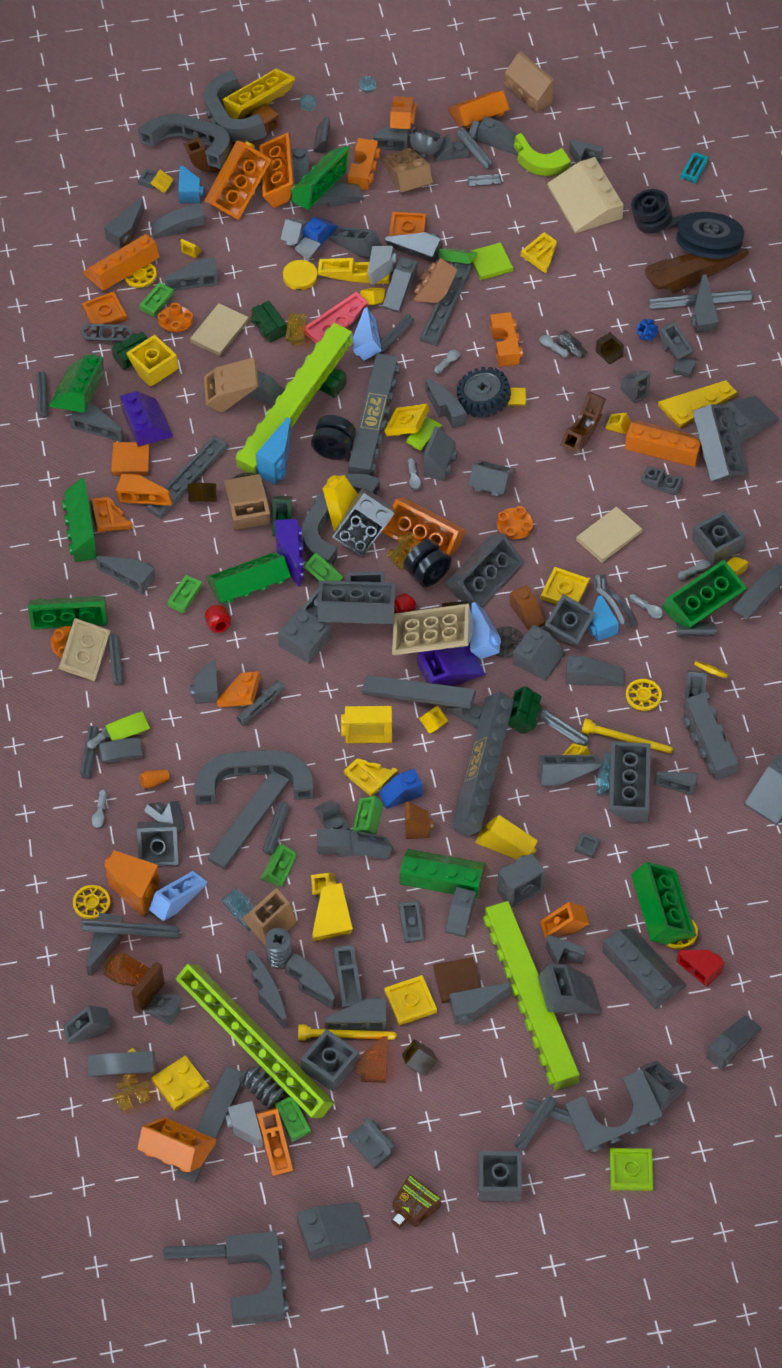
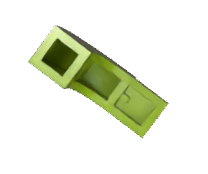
[514,133,571,176]

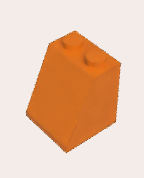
[104,850,160,917]

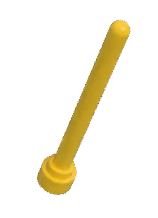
[581,718,673,754]
[298,1024,397,1041]

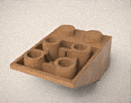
[381,148,433,192]
[204,357,259,413]
[224,474,271,530]

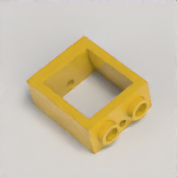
[341,706,392,743]

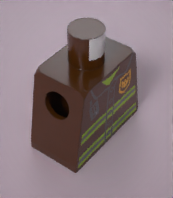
[391,1174,441,1229]

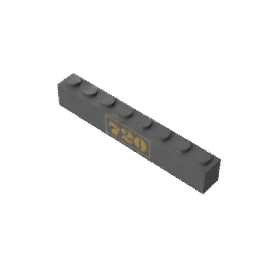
[348,353,401,476]
[451,691,514,837]

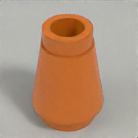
[139,769,170,790]

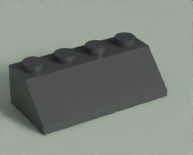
[693,404,749,481]
[445,534,524,608]
[317,581,395,624]
[609,741,651,823]
[602,928,686,1009]

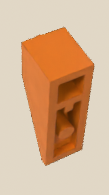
[116,474,173,506]
[256,1108,293,1176]

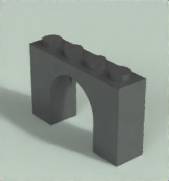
[565,1069,663,1153]
[225,1231,289,1326]

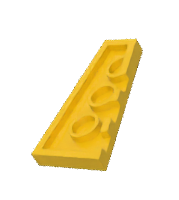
[658,380,737,429]

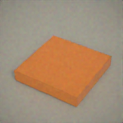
[389,211,427,236]
[81,291,128,331]
[111,442,150,475]

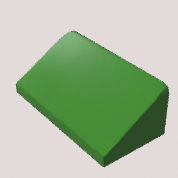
[437,248,477,264]
[352,796,383,835]
[260,844,297,887]

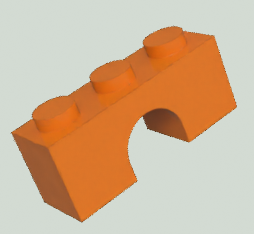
[390,96,417,129]
[348,138,381,190]
[490,312,523,367]

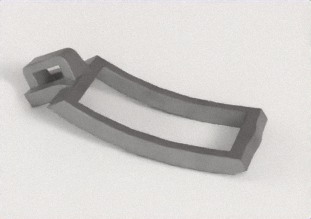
[594,574,637,627]

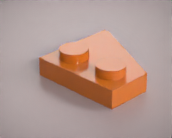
[91,497,133,532]
[217,671,261,707]

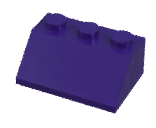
[120,391,172,447]

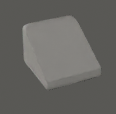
[295,237,321,260]

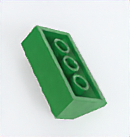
[291,146,350,210]
[49,354,104,413]
[62,478,97,562]
[206,552,291,604]
[662,560,747,628]
[28,596,107,630]
[400,849,486,899]
[631,861,696,945]

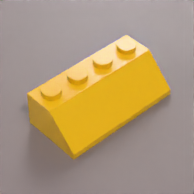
[222,68,295,119]

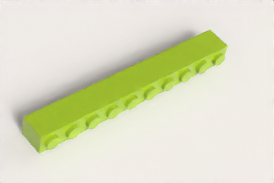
[236,323,353,475]
[483,901,579,1091]
[176,964,335,1118]

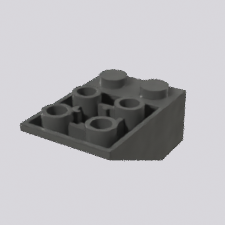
[332,487,395,557]
[538,964,602,1014]

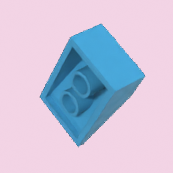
[256,417,291,485]

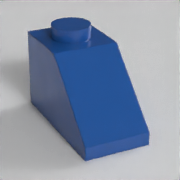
[303,217,338,249]
[379,769,422,809]

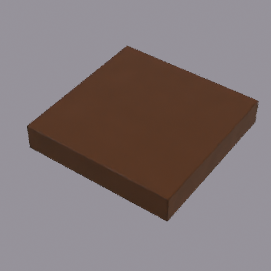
[433,957,480,1003]
[132,962,165,1014]

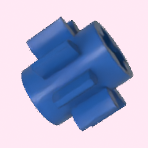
[636,319,658,341]

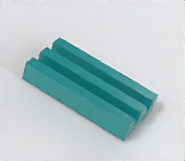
[680,152,709,184]

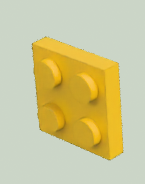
[384,403,430,436]
[541,567,589,605]
[384,975,437,1026]
[151,1055,209,1111]

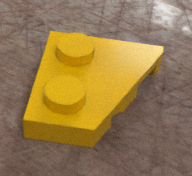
[521,232,557,273]
[344,758,398,797]

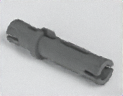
[236,680,285,726]

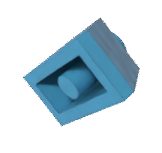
[178,166,204,203]
[588,595,619,642]

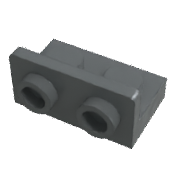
[348,1117,394,1169]

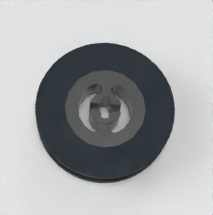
[676,212,744,259]

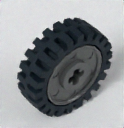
[456,367,511,418]

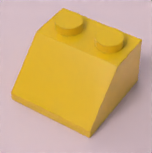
[127,335,178,387]

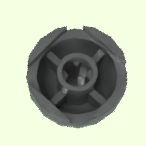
[410,127,445,157]

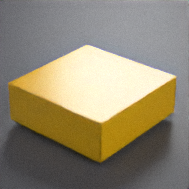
[150,169,174,193]

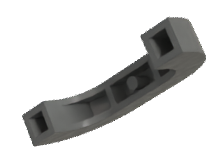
[204,70,267,142]
[138,114,232,169]
[302,474,380,565]
[195,750,314,805]

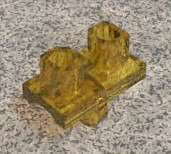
[286,313,307,345]
[387,532,420,570]
[111,1074,150,1112]

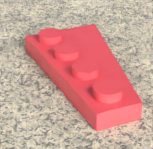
[303,292,368,344]

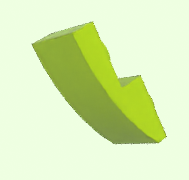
[406,417,443,451]
[106,711,150,741]

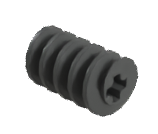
[265,928,292,968]
[239,1065,284,1109]

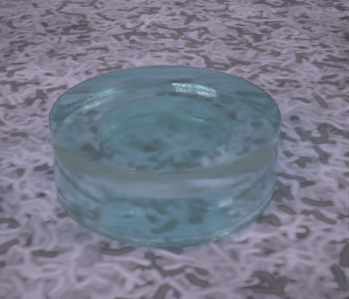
[359,76,376,93]
[300,94,316,111]

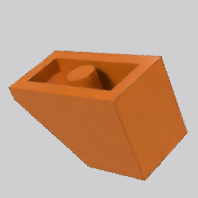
[540,902,589,939]

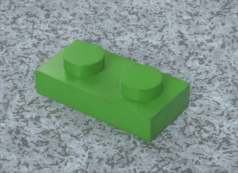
[139,282,174,317]
[304,552,345,581]
[167,575,202,613]
[274,1097,311,1142]

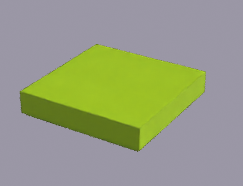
[471,242,513,280]
[609,1148,653,1191]

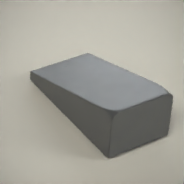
[655,772,698,795]
[398,900,425,943]

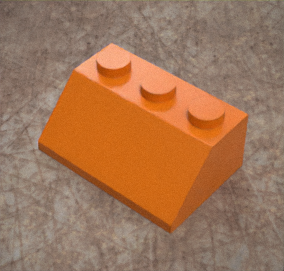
[447,90,510,129]
[137,1117,217,1172]

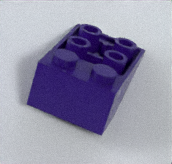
[275,519,304,587]
[417,644,485,686]

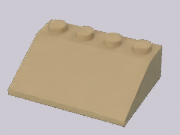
[547,157,624,234]
[392,604,473,655]

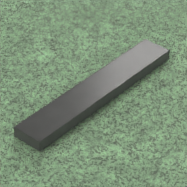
[420,262,472,346]
[146,436,229,519]
[361,675,476,709]
[208,771,289,870]
[176,1066,244,1184]

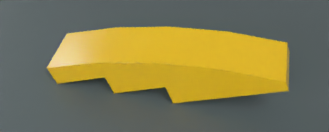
[317,258,391,284]

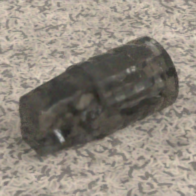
[556,330,588,358]

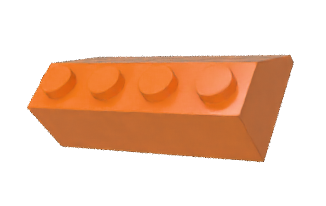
[259,132,294,208]
[204,141,272,220]
[83,234,160,291]
[625,420,702,467]
[382,498,467,557]

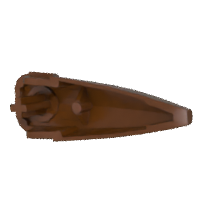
[645,248,749,293]

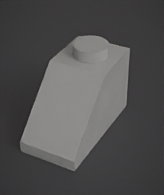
[281,218,308,246]
[368,246,398,285]
[225,1101,263,1148]

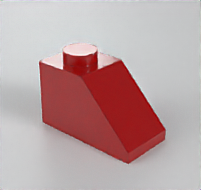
[676,950,725,987]

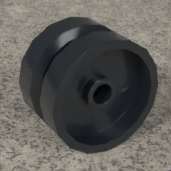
[631,189,673,233]
[311,415,356,460]
[404,539,452,587]

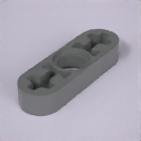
[81,324,133,342]

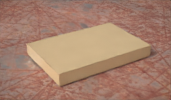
[190,303,249,356]
[576,506,642,563]
[58,618,111,681]

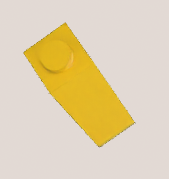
[323,475,358,532]
[475,815,538,860]
[312,881,353,942]

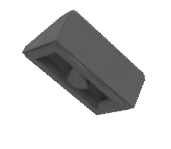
[313,116,330,153]
[676,622,717,637]
[351,831,393,859]

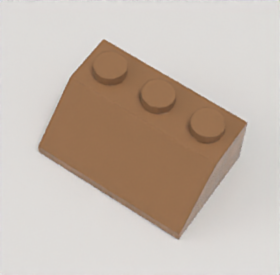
[504,51,554,113]

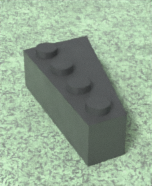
[682,691,738,781]

